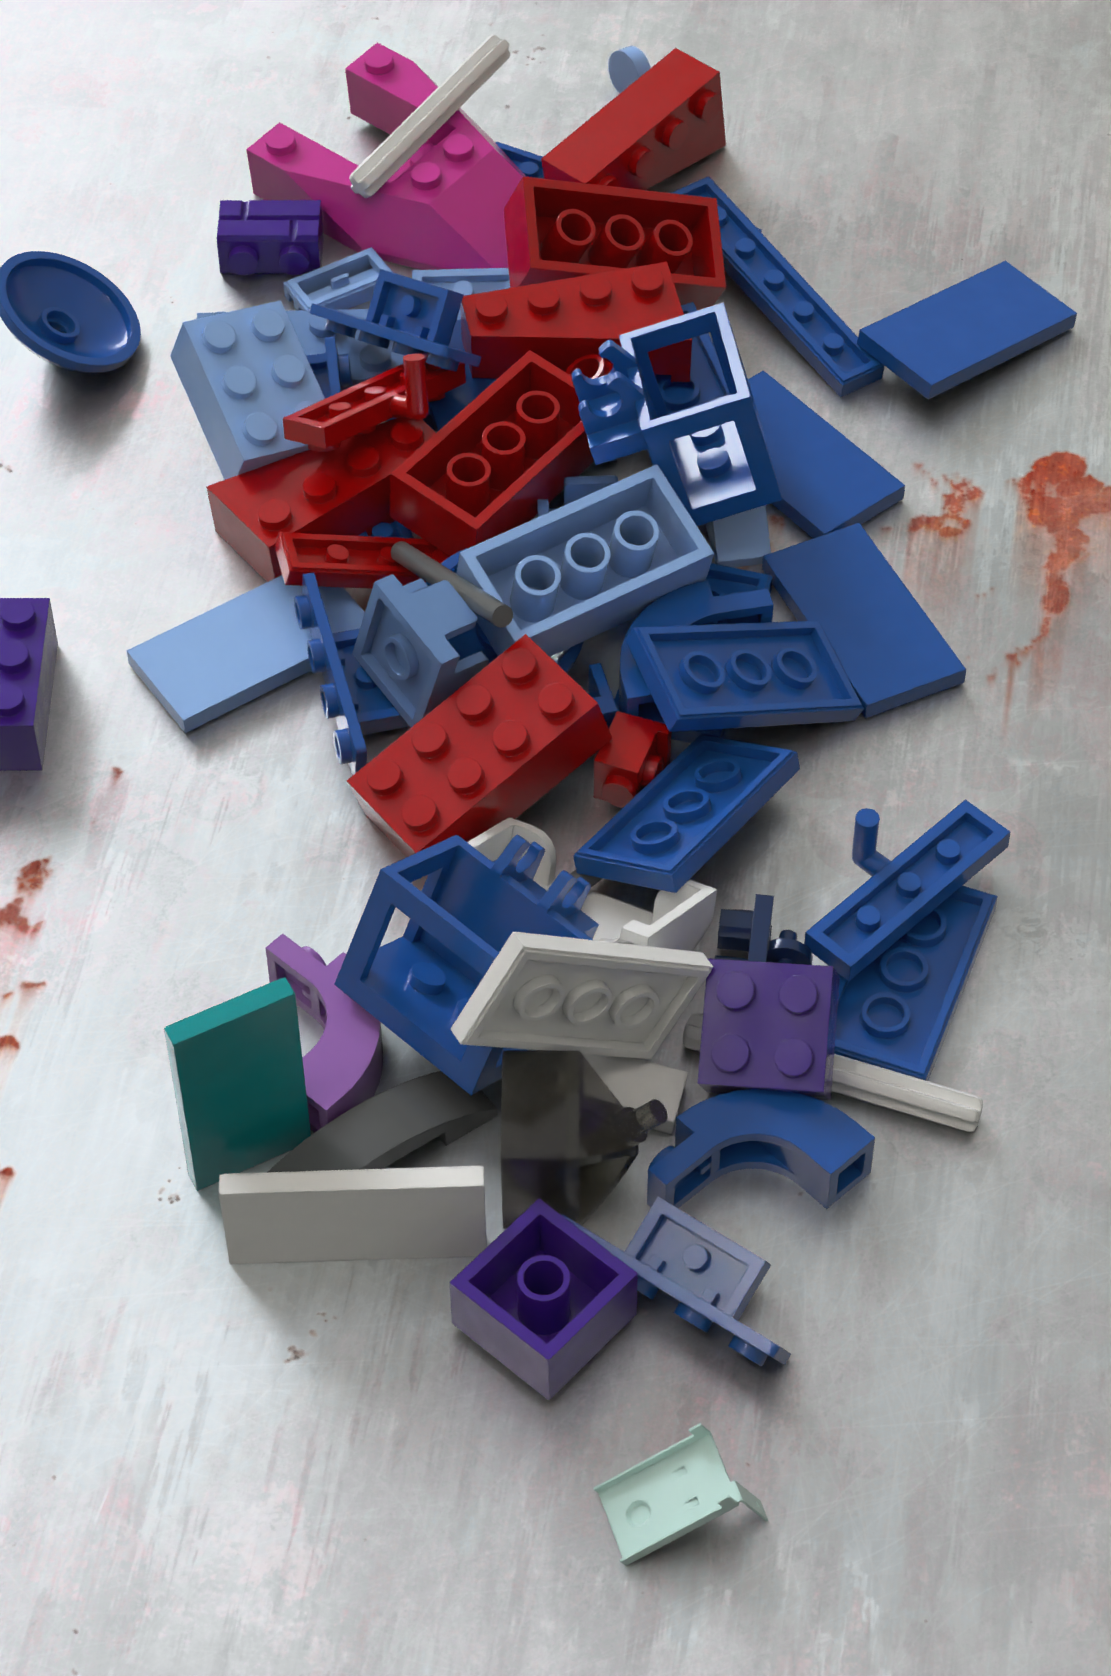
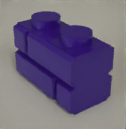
[217,200,324,276]

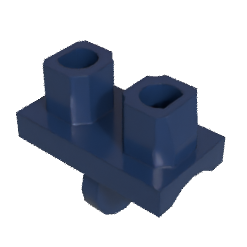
[714,894,813,965]

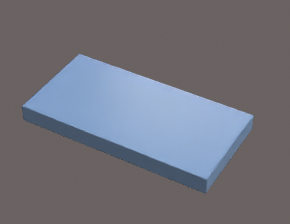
[127,575,365,733]

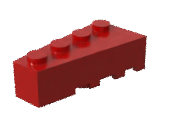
[541,48,726,190]
[460,262,692,382]
[206,417,436,582]

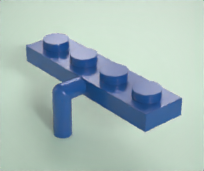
[804,799,1011,981]

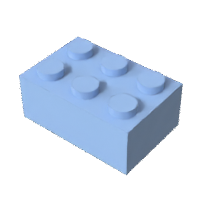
[170,300,325,480]

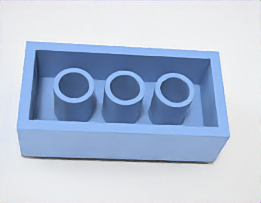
[456,464,714,657]

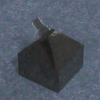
[501,1050,668,1229]

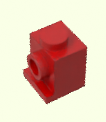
[593,711,672,808]

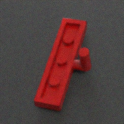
[283,354,466,452]

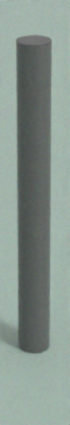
[391,541,513,628]

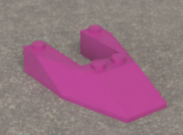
[246,42,527,270]

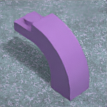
[265,933,383,1133]

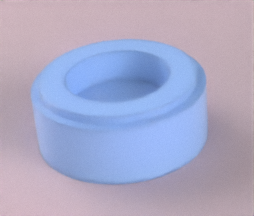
[608,46,651,93]

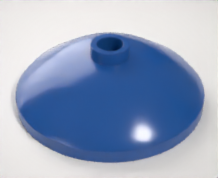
[0,251,141,373]

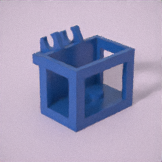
[571,302,783,526]
[334,835,599,1095]

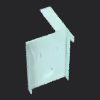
[593,1423,768,1566]

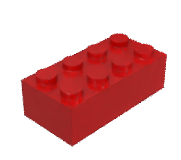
[504,176,726,310]
[390,350,594,556]
[347,634,613,879]

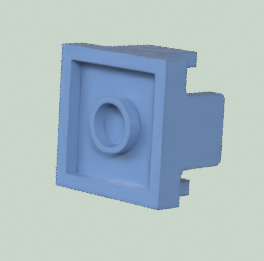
[352,574,489,727]

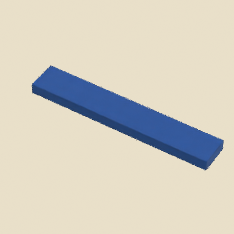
[671,176,885,398]

